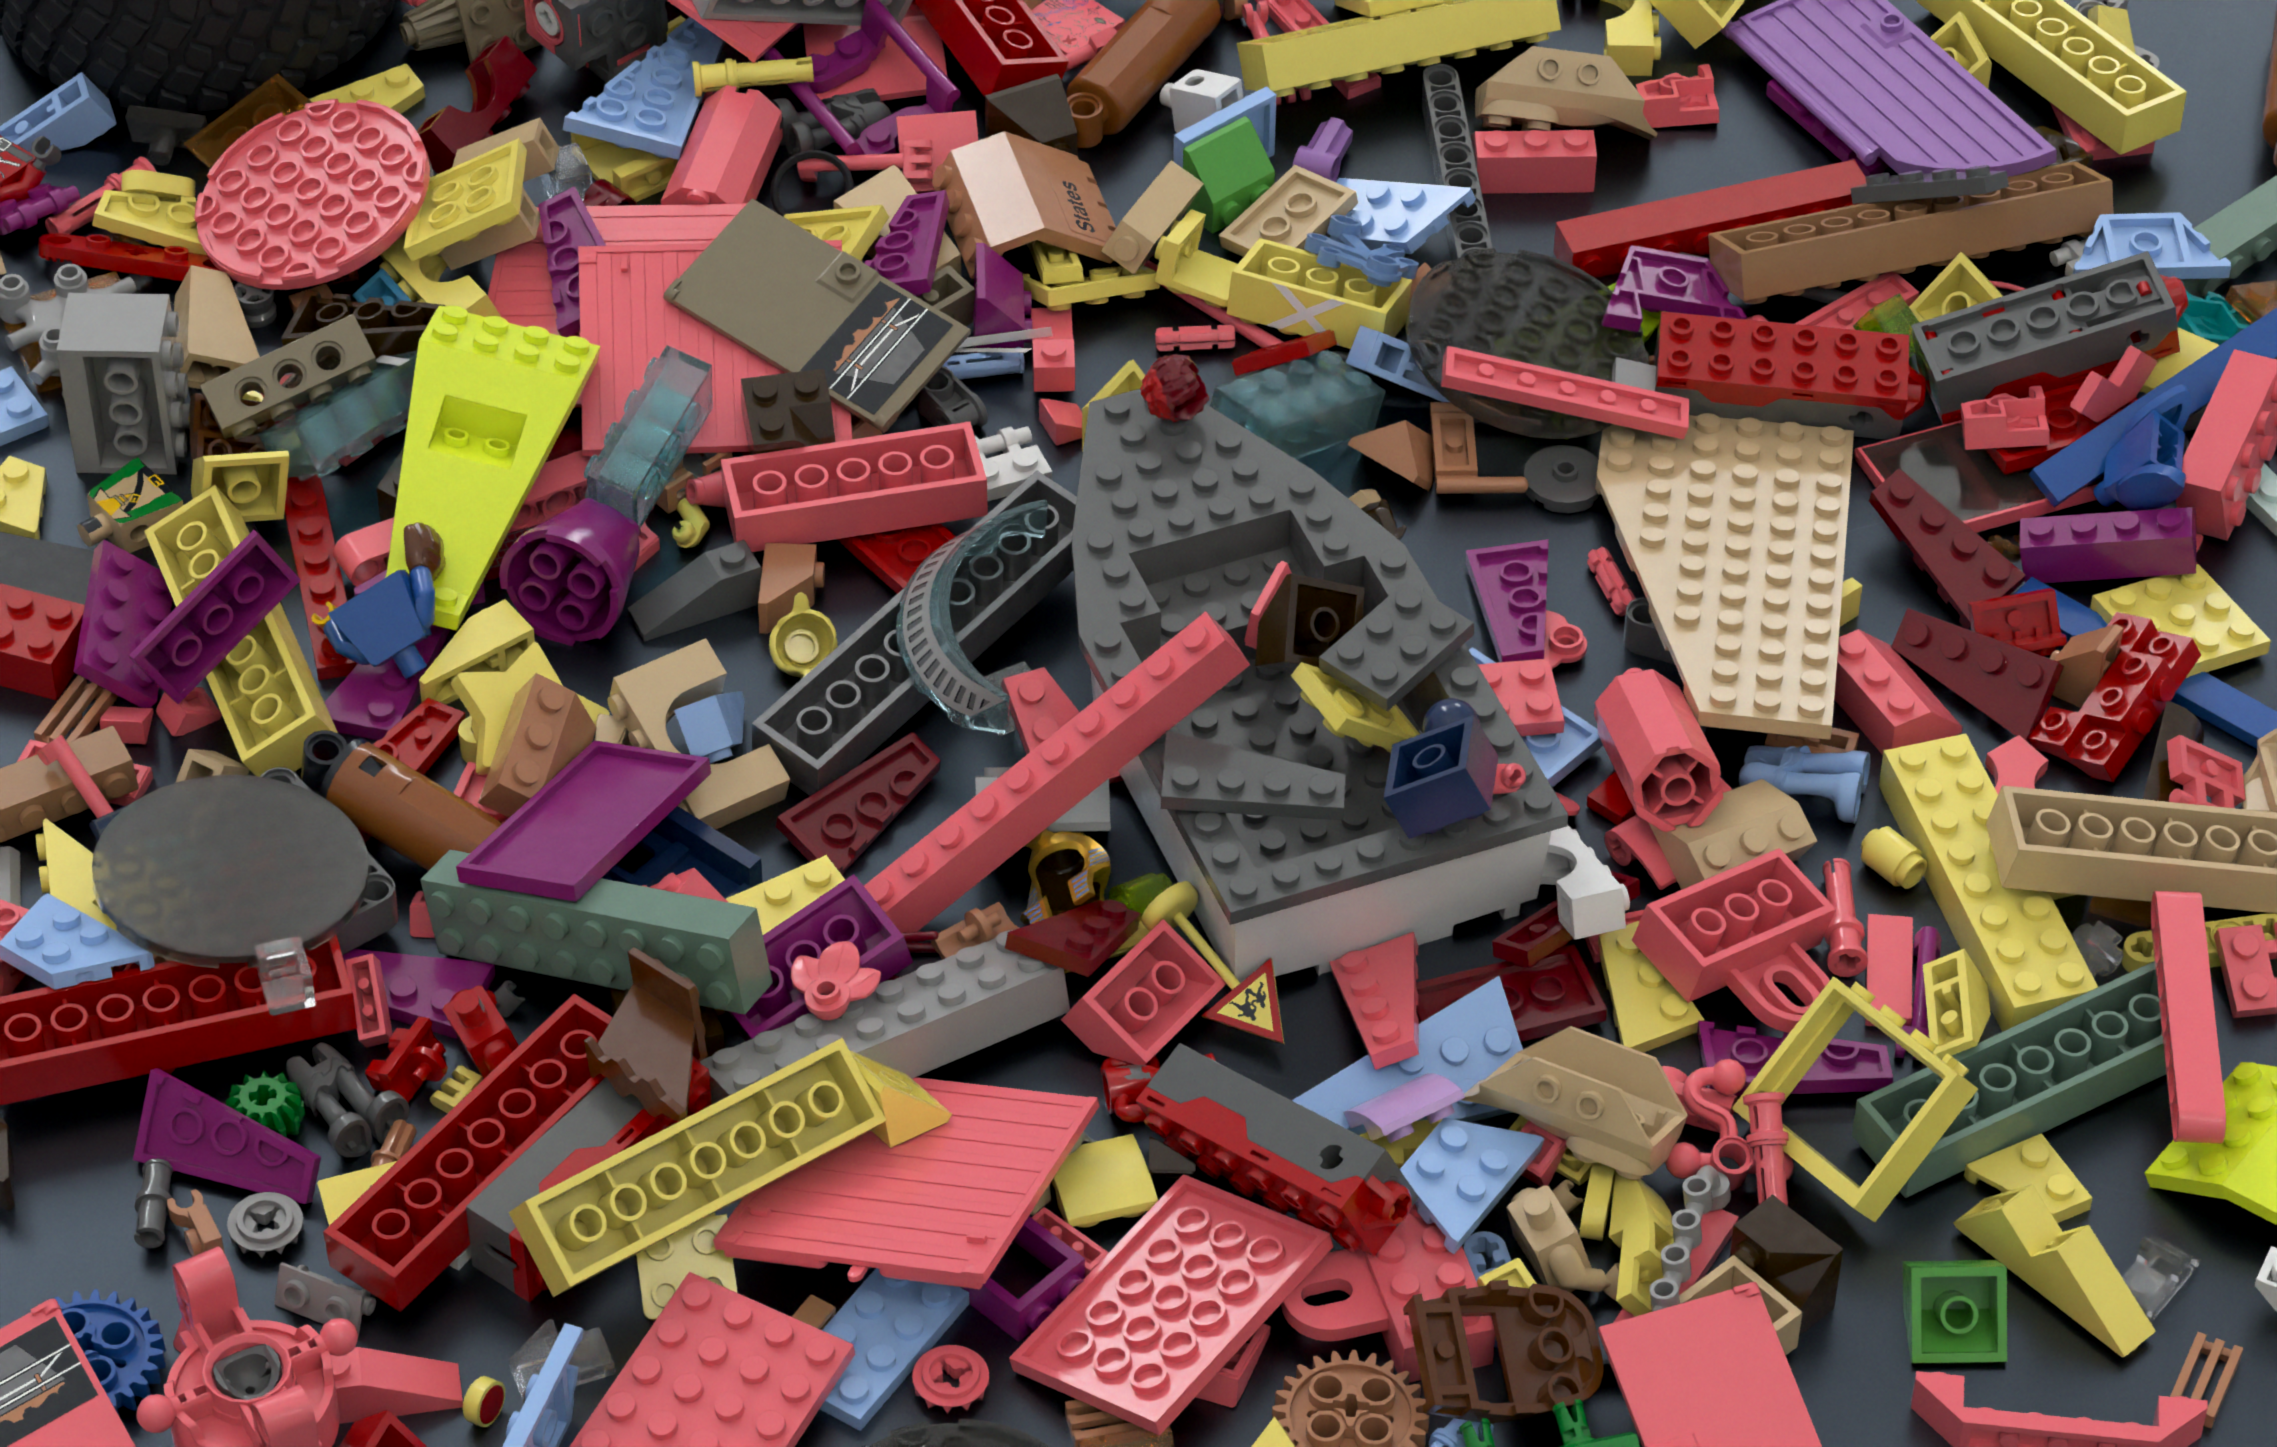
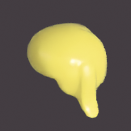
[769,592,838,679]

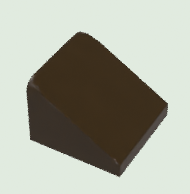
[1149,1137,1196,1179]

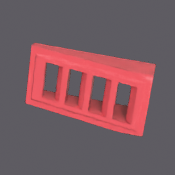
[1196,1324,1271,1408]

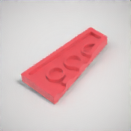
[1329,932,1419,1070]

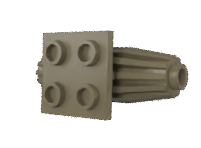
[399,0,542,64]

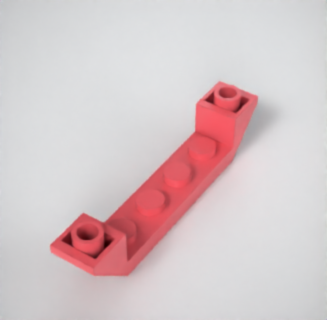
[1911,1371,2208,1447]

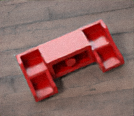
[2028,612,2201,782]

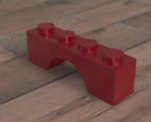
[417,35,537,174]

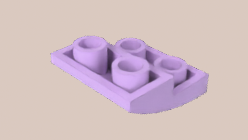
[1343,1073,1465,1143]

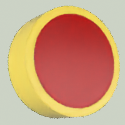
[463,1376,505,1427]

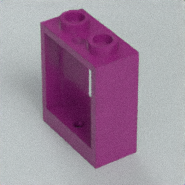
[960,1216,1085,1342]

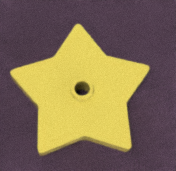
[450,642,610,775]

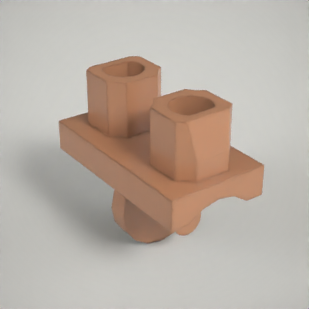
[931,902,1019,960]

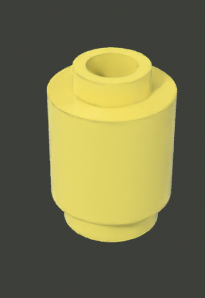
[1861,826,1928,889]

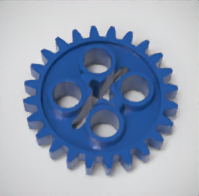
[54,1289,166,1415]

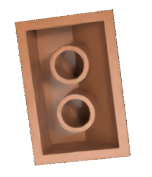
[478,673,597,818]

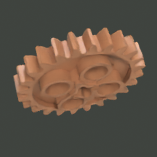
[1272,1350,1429,1447]

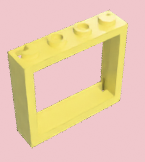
[1731,976,1978,1222]

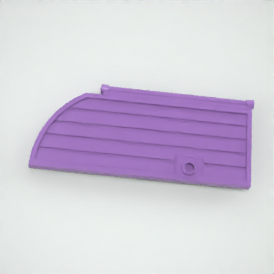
[1720,0,2057,177]

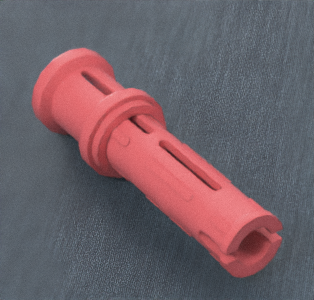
[45,156,157,234]
[1822,858,1868,977]
[1743,1092,1789,1205]

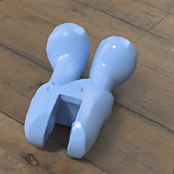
[1739,745,1870,824]

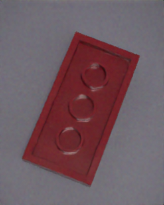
[1416,944,1607,1042]

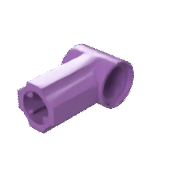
[1292,117,1353,182]

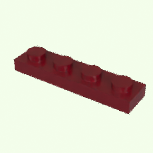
[1492,871,1641,967]

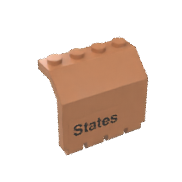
[932,131,1116,279]

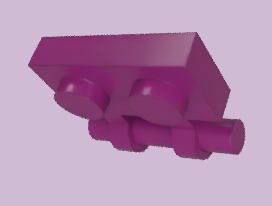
[0,182,81,235]

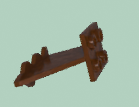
[584,947,708,1121]

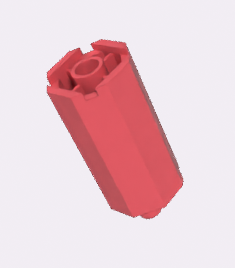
[661,85,783,205]
[1594,668,1723,832]

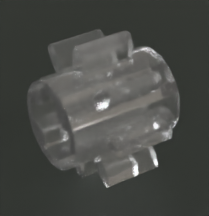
[2072,921,2123,977]

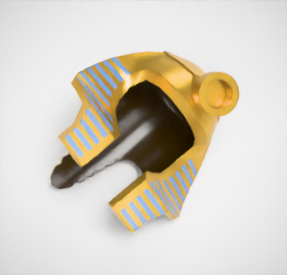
[1020,828,1111,924]

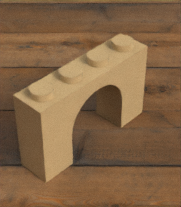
[437,117,560,271]
[607,638,790,830]

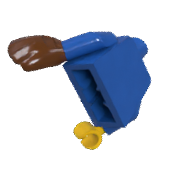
[311,522,446,680]

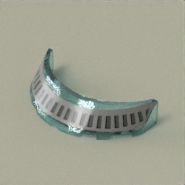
[896,499,1048,733]

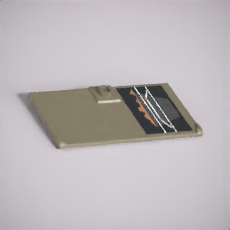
[663,198,971,433]

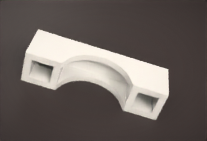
[1540,824,1630,940]

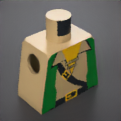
[77,457,183,553]

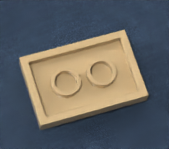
[1219,165,1358,257]

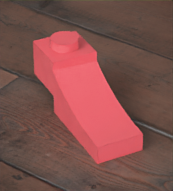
[1031,307,1075,392]

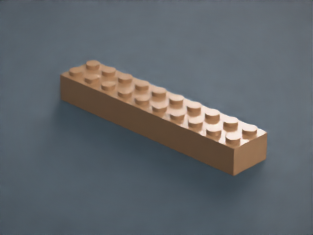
[1708,161,2114,304]

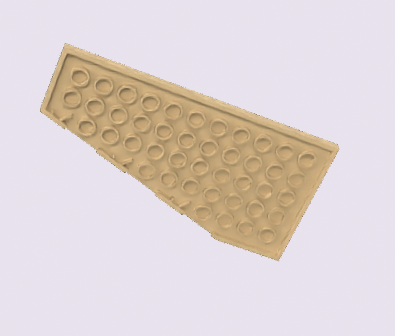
[1595,413,1854,740]

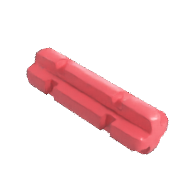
[1155,324,1236,352]
[1587,547,1636,617]

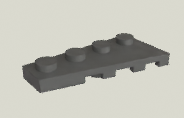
[1850,165,2009,204]
[1160,731,1346,820]

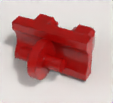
[365,1017,448,1103]

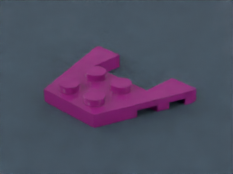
[1602,245,1747,332]

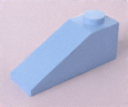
[0,72,117,153]
[1345,325,1476,402]
[674,691,745,764]

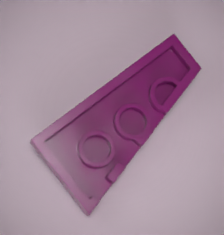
[324,625,450,740]

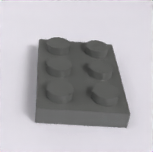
[1319,581,1474,711]

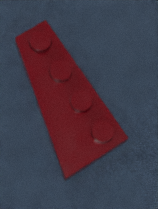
[1869,468,2026,630]
[1891,608,2064,745]
[776,732,941,875]

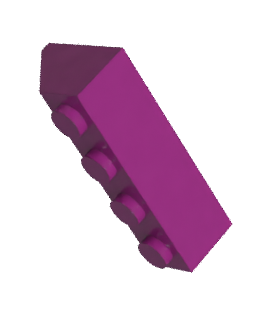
[2020,507,2196,583]
[129,530,301,704]
[724,874,913,1042]

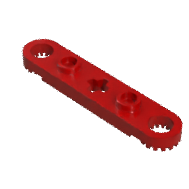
[39,233,234,282]

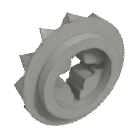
[227,1192,304,1258]

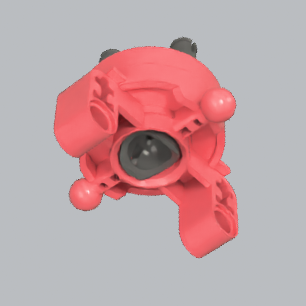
[136,1246,358,1447]

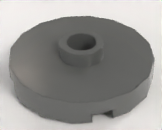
[1524,445,1603,513]

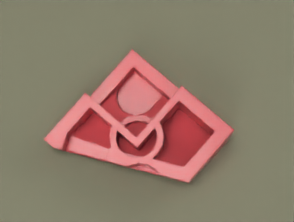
[1636,64,1719,128]
[1961,385,2050,450]

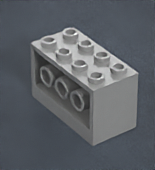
[56,293,190,475]

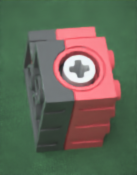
[524,0,668,83]

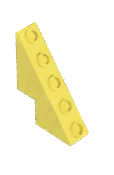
[35,818,129,971]
[1953,1184,2156,1357]

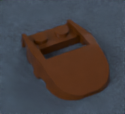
[1403,1280,1604,1424]

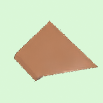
[1348,420,1434,491]

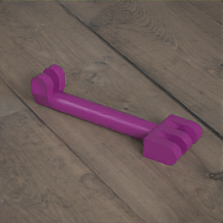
[1894,926,1942,1061]

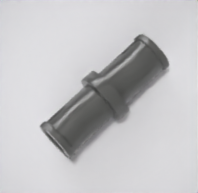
[134,1158,173,1248]

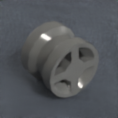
[234,282,277,328]

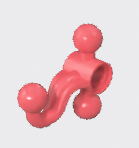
[1665,1059,1794,1191]

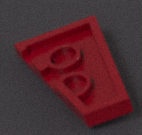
[1005,899,1141,977]

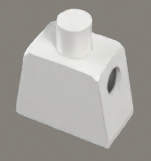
[1159,69,1243,133]

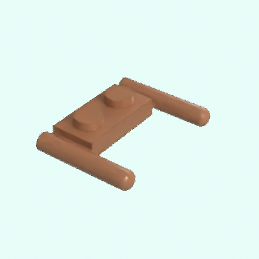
[1430,401,1528,494]

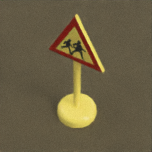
[1141,881,1285,1045]

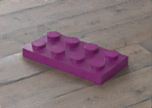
[73,540,173,708]

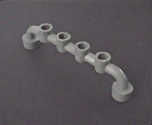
[1649,1165,1731,1312]

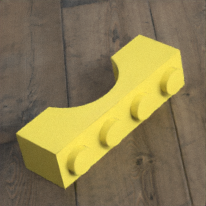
[1600,0,1661,76]
[379,229,501,317]

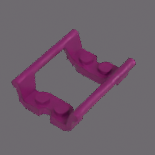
[764,0,960,155]

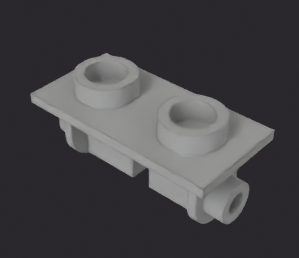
[274,1262,376,1336]

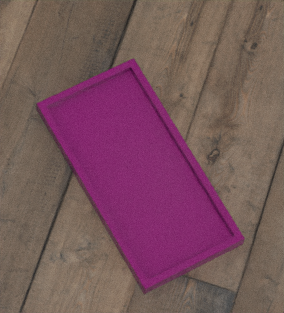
[456,740,711,902]

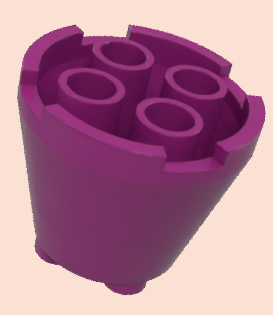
[499,498,640,646]

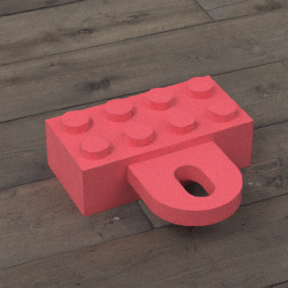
[1632,848,1836,1033]
[1281,1204,1495,1383]

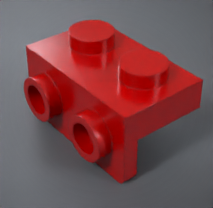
[1968,588,2067,656]

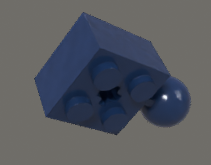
[1384,698,1498,839]

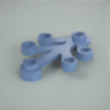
[1304,215,1419,287]

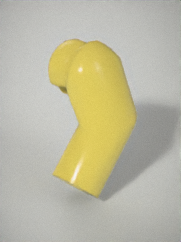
[672,498,710,549]

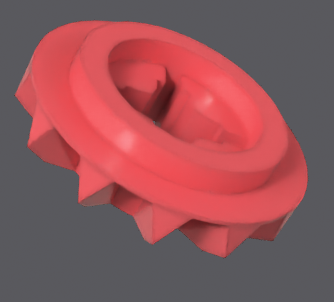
[912,1345,989,1414]

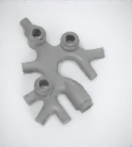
[0,264,137,398]

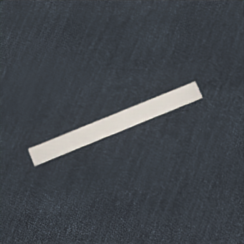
[959,327,1053,348]
[955,348,1032,353]
[376,355,410,366]

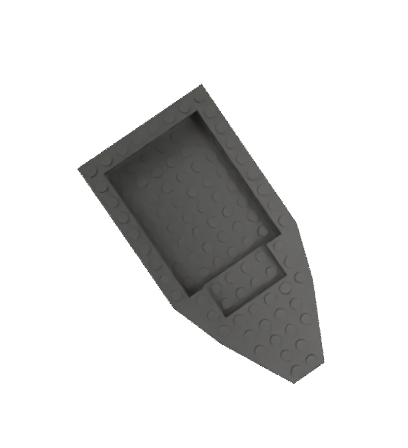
[1072,389,1568,983]

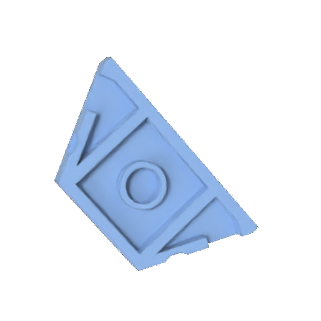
[1336,178,1476,254]
[2073,212,2231,279]
[0,893,155,990]
[1400,1118,1544,1254]
[502,1323,583,1447]

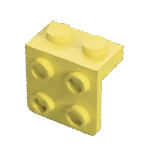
[1154,209,1238,308]
[636,1213,737,1320]

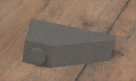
[628,540,761,642]

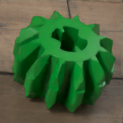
[226,1070,305,1138]

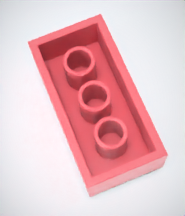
[2176,349,2277,541]

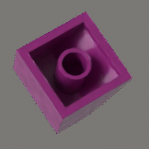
[973,243,1032,353]

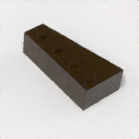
[281,290,445,378]

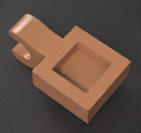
[167,1189,225,1257]

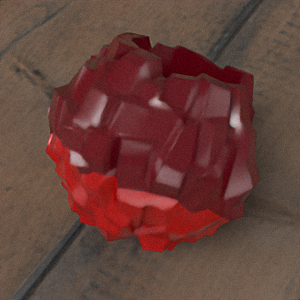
[1140,354,1210,423]

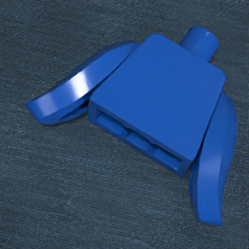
[2093,384,2192,511]

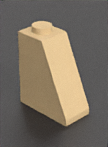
[1101,160,1204,274]

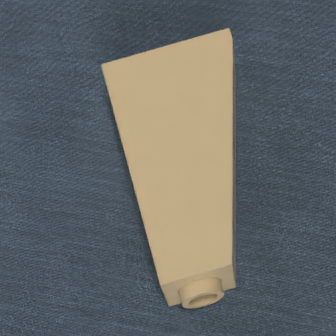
[833,165,961,275]
[174,265,260,389]

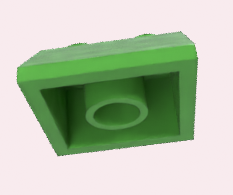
[1183,116,1275,234]
[1903,1260,2007,1363]

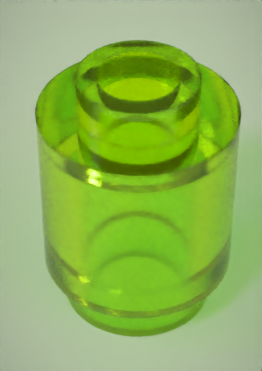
[1107,872,1173,921]

